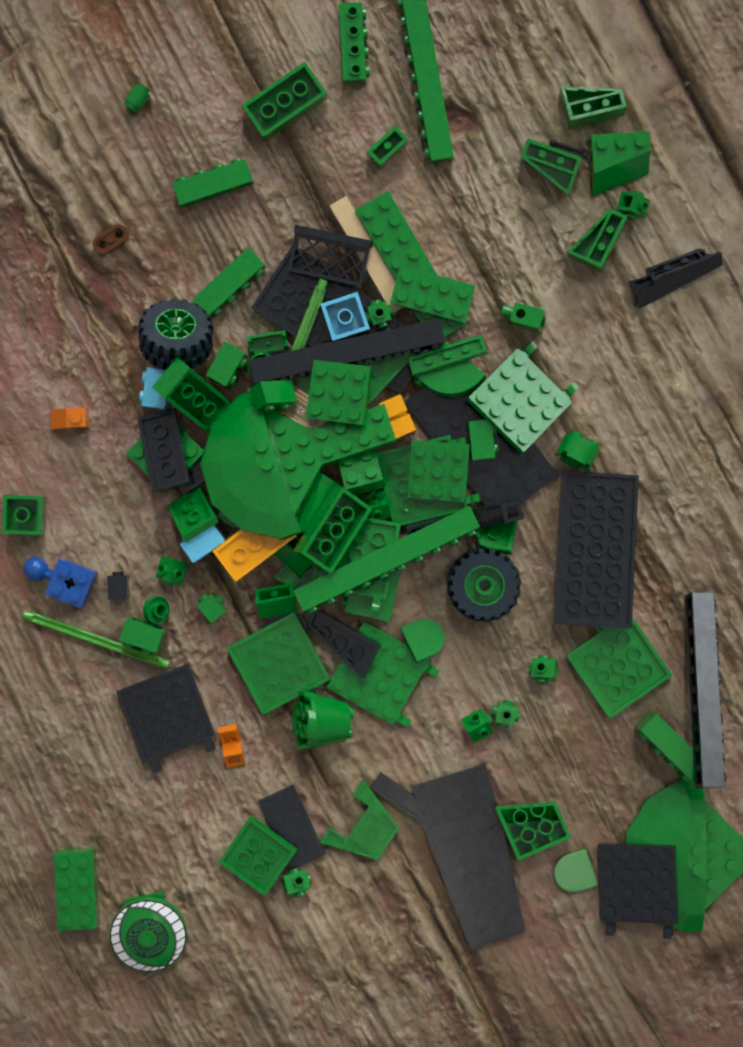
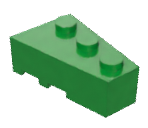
[559,85,627,129]
[520,138,582,195]
[567,208,628,273]

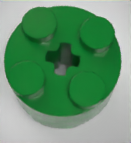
[555,430,600,472]

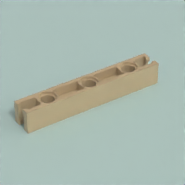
[330,196,405,315]

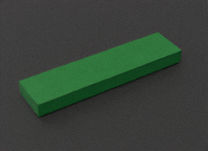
[408,334,488,377]

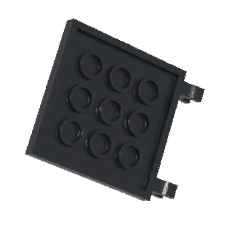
[116,663,216,774]
[598,843,679,939]

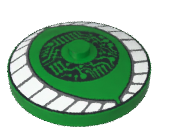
[110,897,187,972]

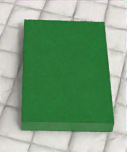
[167,486,219,542]

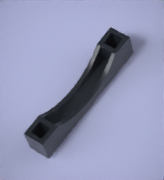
[406,497,525,535]

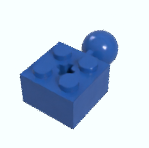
[23,557,98,608]

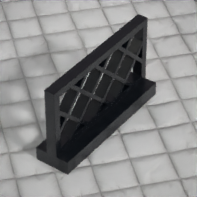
[288,225,373,287]

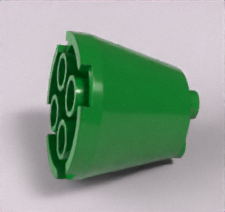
[292,691,354,750]

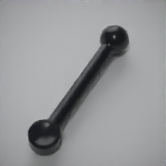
[550,139,588,157]

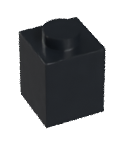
[107,572,130,599]

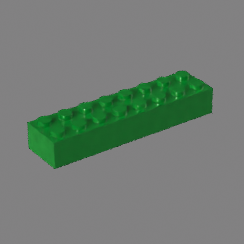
[355,191,466,339]

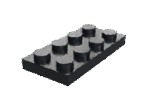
[137,408,191,493]
[259,784,326,870]

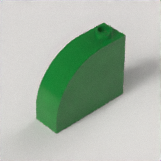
[411,341,487,398]
[342,569,401,622]

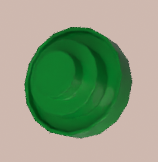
[143,596,170,624]

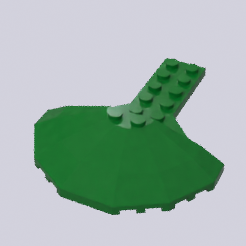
[200,391,397,540]
[625,778,743,932]

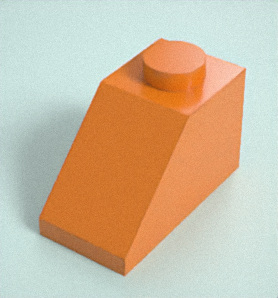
[50,407,90,430]

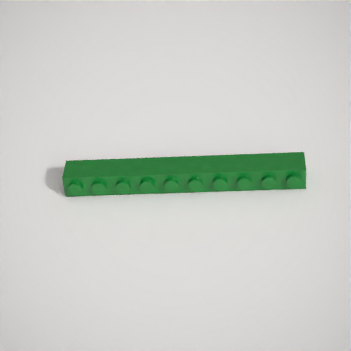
[397,0,454,165]
[293,506,480,614]

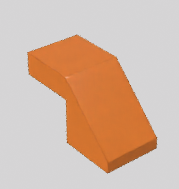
[218,724,246,768]

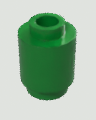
[124,83,151,113]

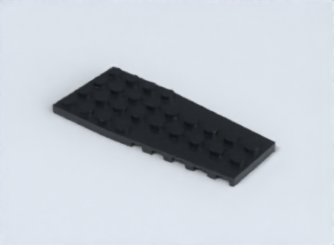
[251,244,431,394]
[412,763,525,949]

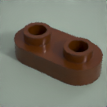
[93,224,129,255]

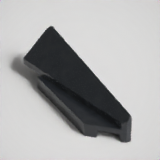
[629,249,723,308]

